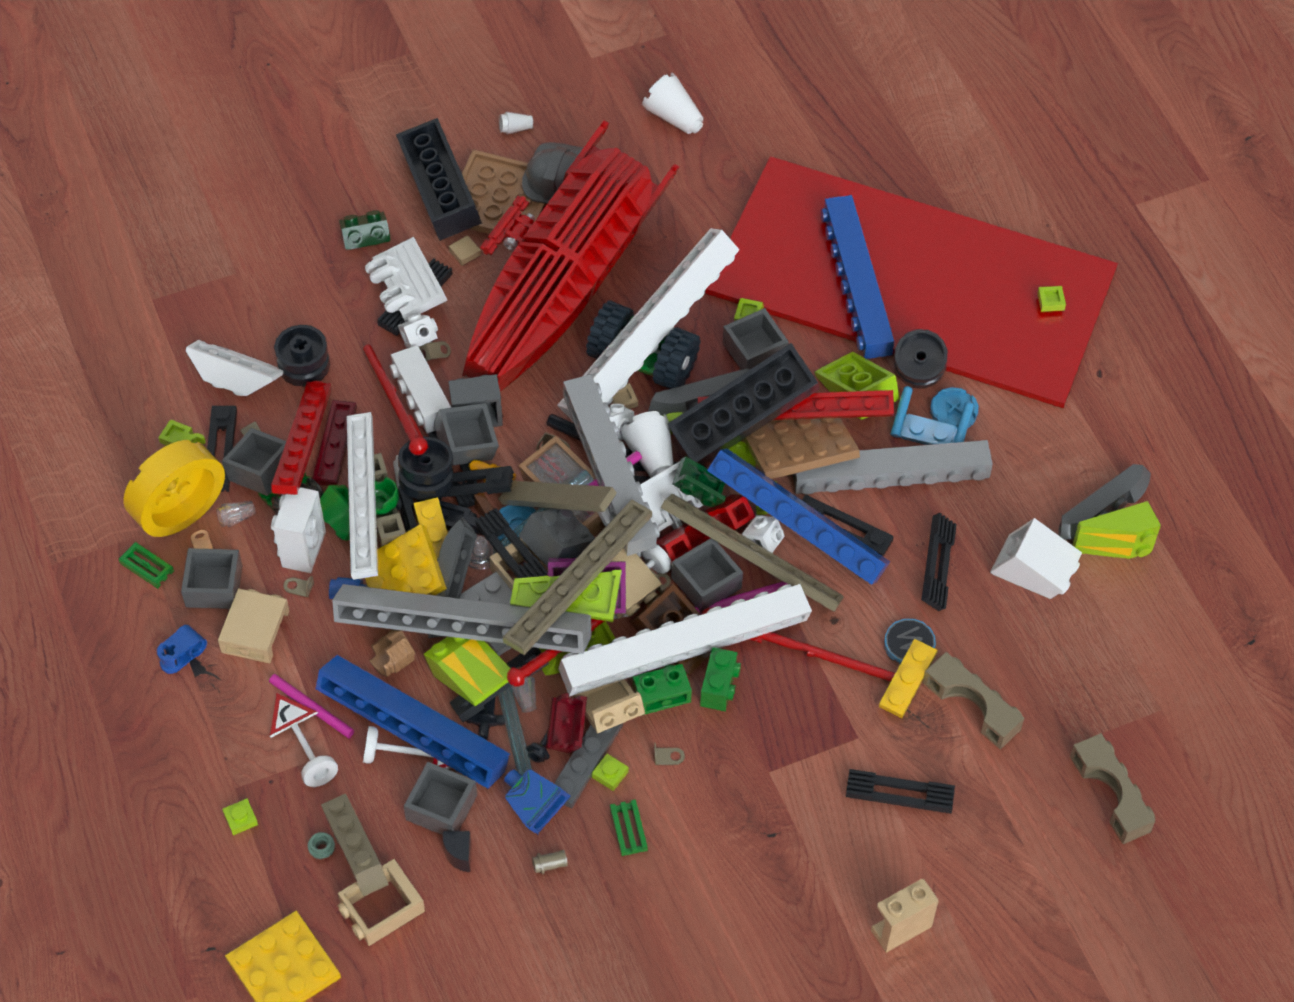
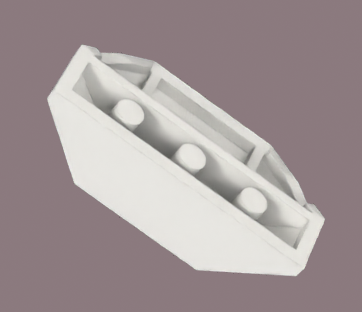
[186,340,283,396]

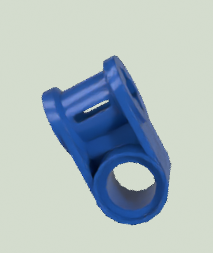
[157,624,207,674]

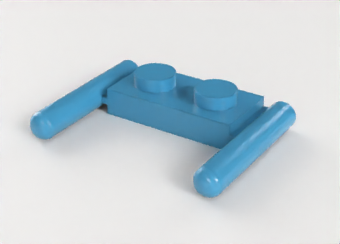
[890,386,974,445]

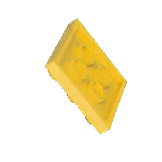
[365,524,447,596]
[225,911,341,1002]

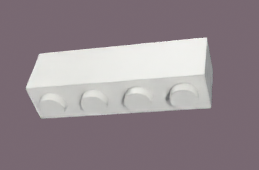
[389,345,451,433]

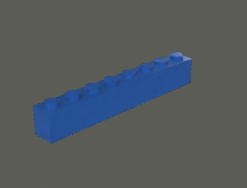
[821,195,894,359]
[707,449,890,585]
[315,655,510,789]

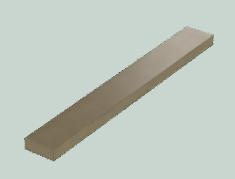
[661,494,844,611]
[503,499,652,655]

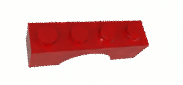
[656,494,756,563]

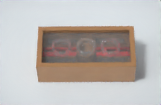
[519,436,605,536]

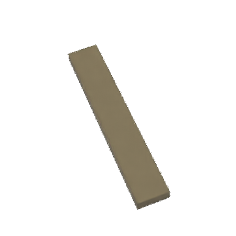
[499,481,617,512]

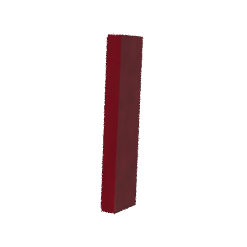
[312,400,357,486]

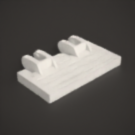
[365,237,447,321]
[597,461,703,557]

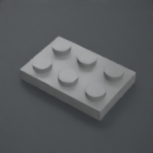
[460,572,512,656]

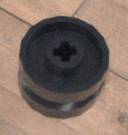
[274,325,330,387]
[894,329,948,389]
[398,437,453,500]

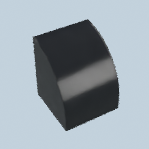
[443,831,472,872]

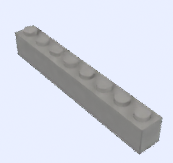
[563,374,660,556]
[793,440,993,494]

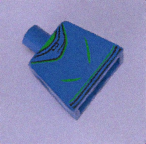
[504,769,571,835]

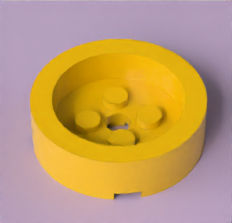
[123,440,225,537]

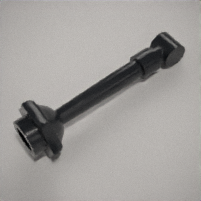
[526,730,550,763]

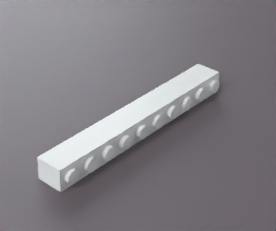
[557,228,739,421]
[558,584,812,696]

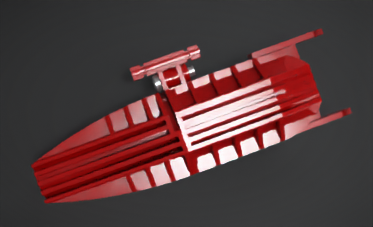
[462,120,679,392]

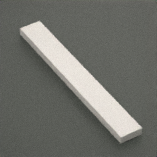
[347,412,378,580]

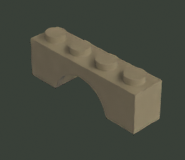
[374,453,406,547]
[923,652,1024,750]
[1070,733,1155,844]
[321,793,389,896]

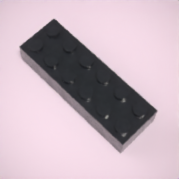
[396,118,482,241]
[668,343,820,466]

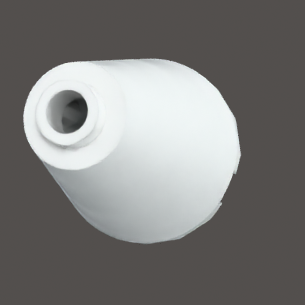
[642,73,703,134]
[621,411,673,478]

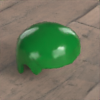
[375,477,399,515]

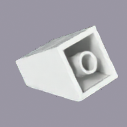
[990,518,1082,599]

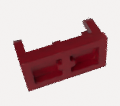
[546,693,587,754]

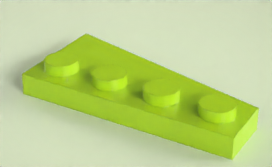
[510,570,622,622]

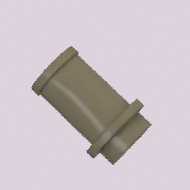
[532,849,568,875]

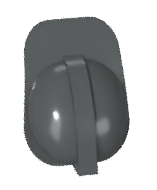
[522,142,584,204]

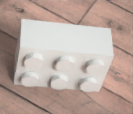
[271,488,326,573]

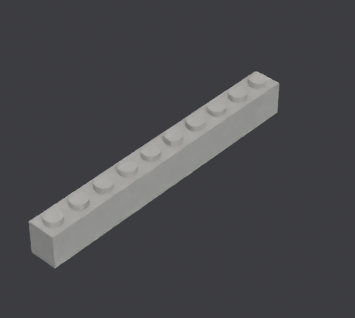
[332,584,591,654]

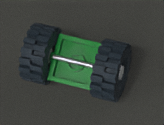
[586,300,701,389]

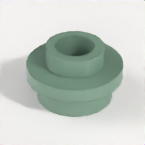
[308,832,335,859]

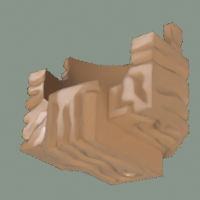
[369,629,416,677]

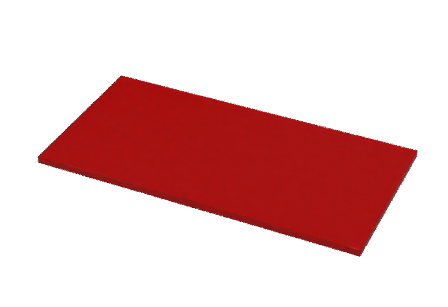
[705,156,1118,409]

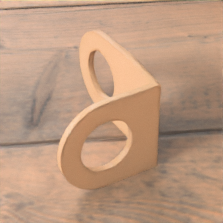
[191,530,213,549]

